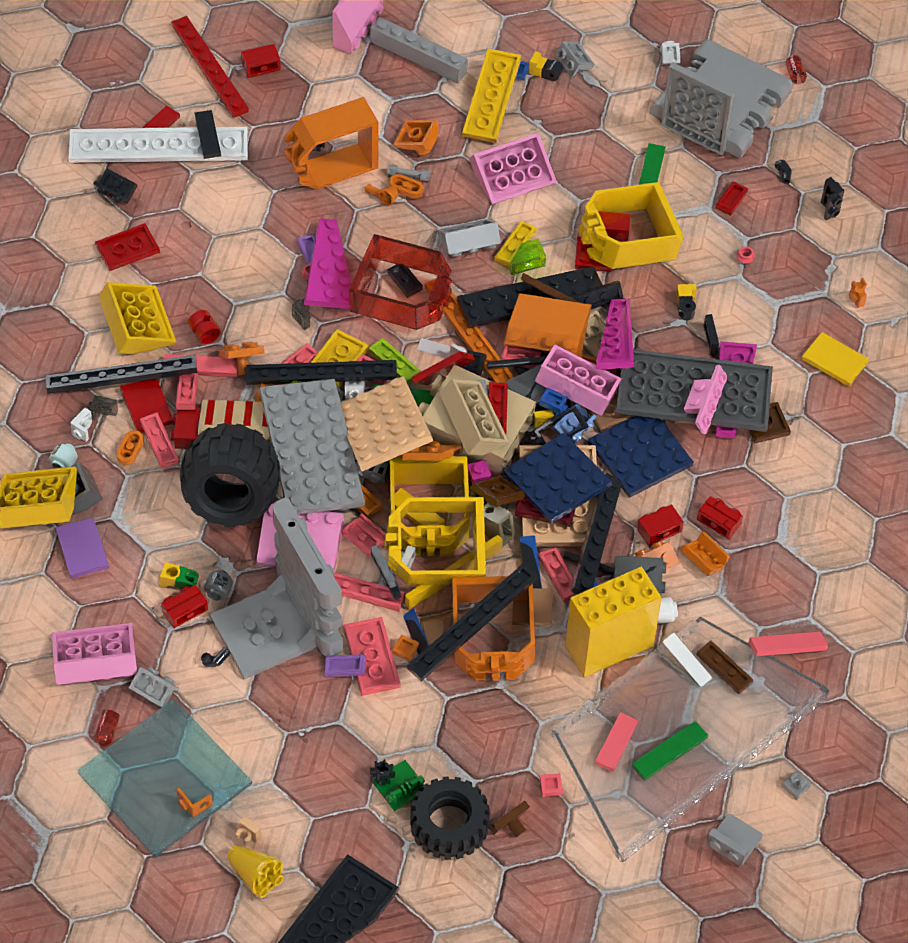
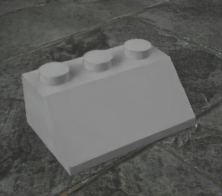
[437,219,501,257]

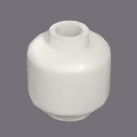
[657,597,678,624]

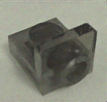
[292,298,311,330]
[88,395,118,421]

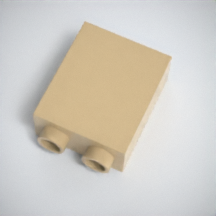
[418,365,536,477]

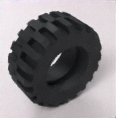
[410,776,490,860]

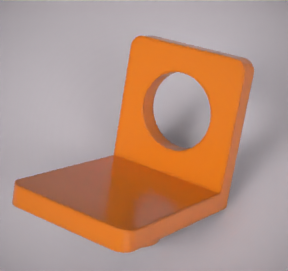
[176,788,213,818]

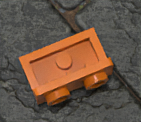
[681,532,730,576]
[635,540,679,569]

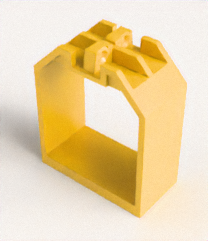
[578,182,684,269]
[390,456,470,556]
[384,497,486,585]

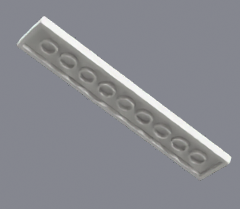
[69,127,248,163]

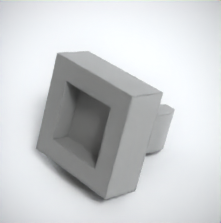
[782,770,812,800]

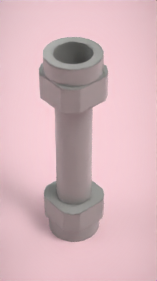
[387,165,431,181]

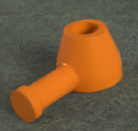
[365,184,398,206]

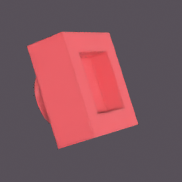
[540,773,563,797]

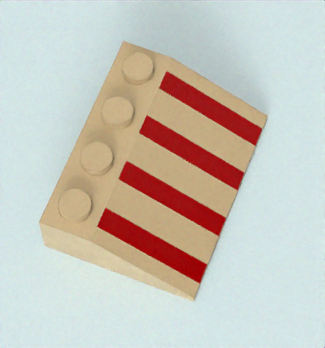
[198,400,271,442]

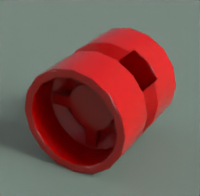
[188,310,221,345]

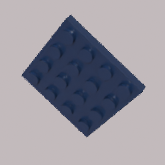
[588,416,694,498]
[503,433,612,524]

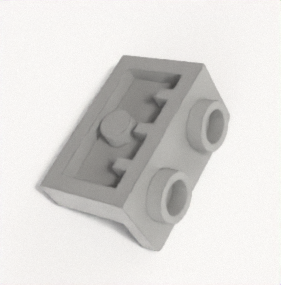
[555,41,595,77]
[129,666,179,708]

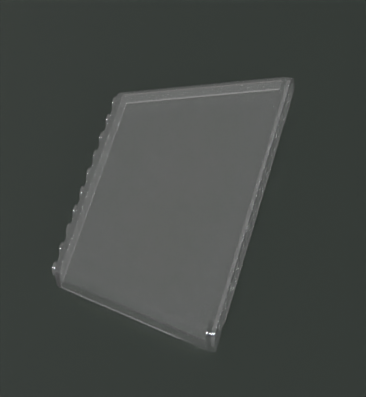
[552,617,829,862]

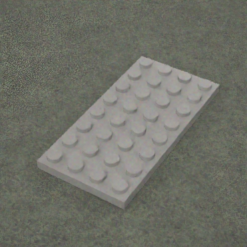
[260,379,365,514]

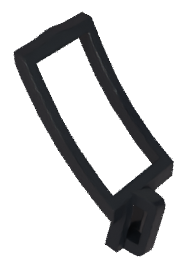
[522,406,589,445]

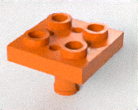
[218,342,265,375]

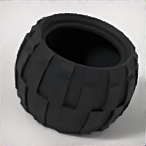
[180,423,281,527]

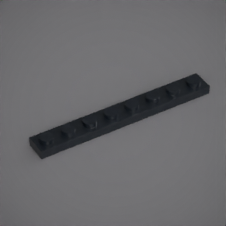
[46,355,198,394]
[246,360,397,385]
[570,473,622,595]
[407,564,537,682]

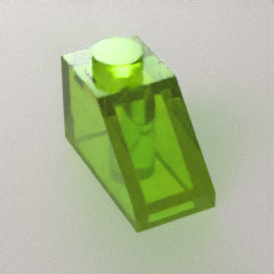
[510,239,546,275]

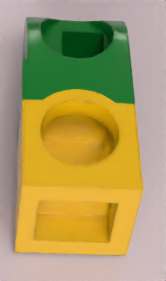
[159,562,199,590]

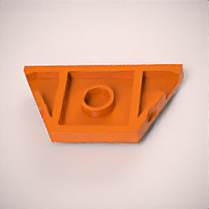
[397,441,462,461]

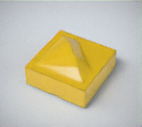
[533,410,554,428]

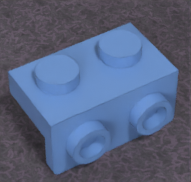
[551,403,597,443]

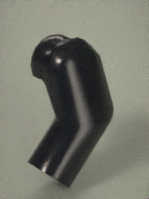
[774,159,792,184]
[201,647,231,667]

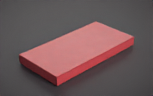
[343,617,401,696]

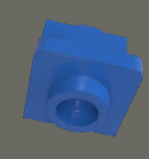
[539,388,568,420]

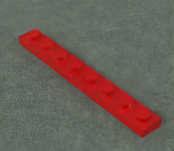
[171,16,249,118]

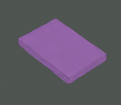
[56,518,109,579]

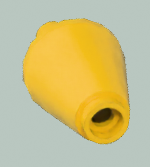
[227,845,284,898]

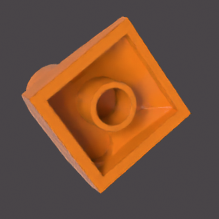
[393,120,439,155]

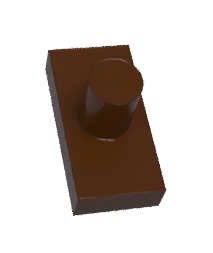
[489,801,530,837]

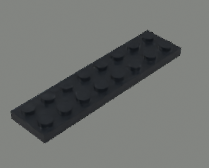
[456,266,602,328]

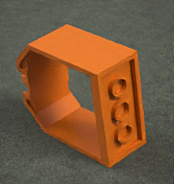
[284,97,379,190]
[452,576,535,681]

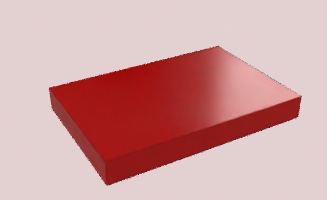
[95,223,160,271]
[412,351,475,386]
[120,379,173,433]

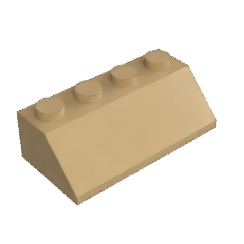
[439,379,509,455]

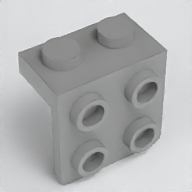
[706,814,762,867]

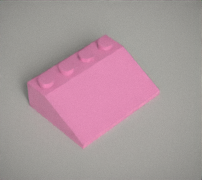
[332,0,384,54]
[469,133,557,205]
[256,504,344,571]
[52,623,137,685]

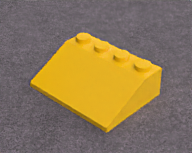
[99,282,176,354]
[0,466,77,528]

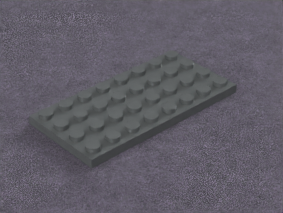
[616,349,773,432]

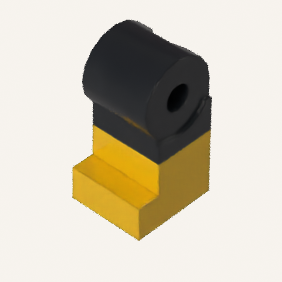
[529,51,564,81]
[676,284,697,321]

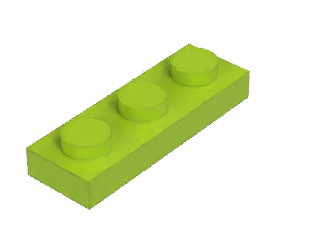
[369,338,421,385]

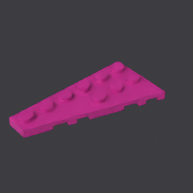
[303,218,357,310]

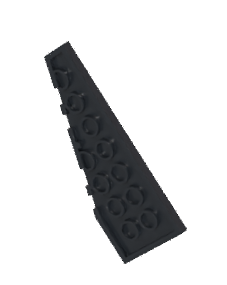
[278,854,399,943]

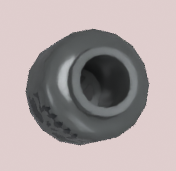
[204,570,233,600]

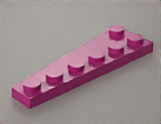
[596,298,634,370]
[716,341,757,438]

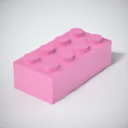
[535,345,621,416]

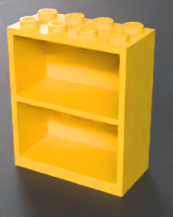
[565,566,662,678]

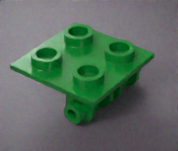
[373,760,425,812]

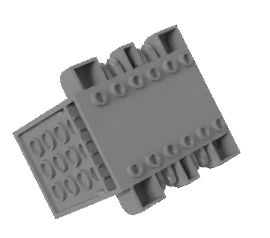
[650,40,793,159]
[210,497,343,680]

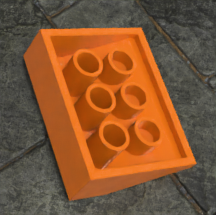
[504,293,591,357]

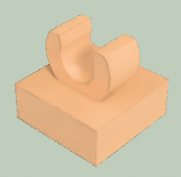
[236,816,261,845]

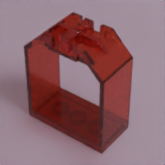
[349,234,452,330]

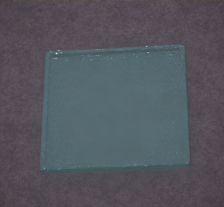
[77,699,252,858]

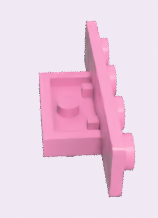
[684,364,727,434]

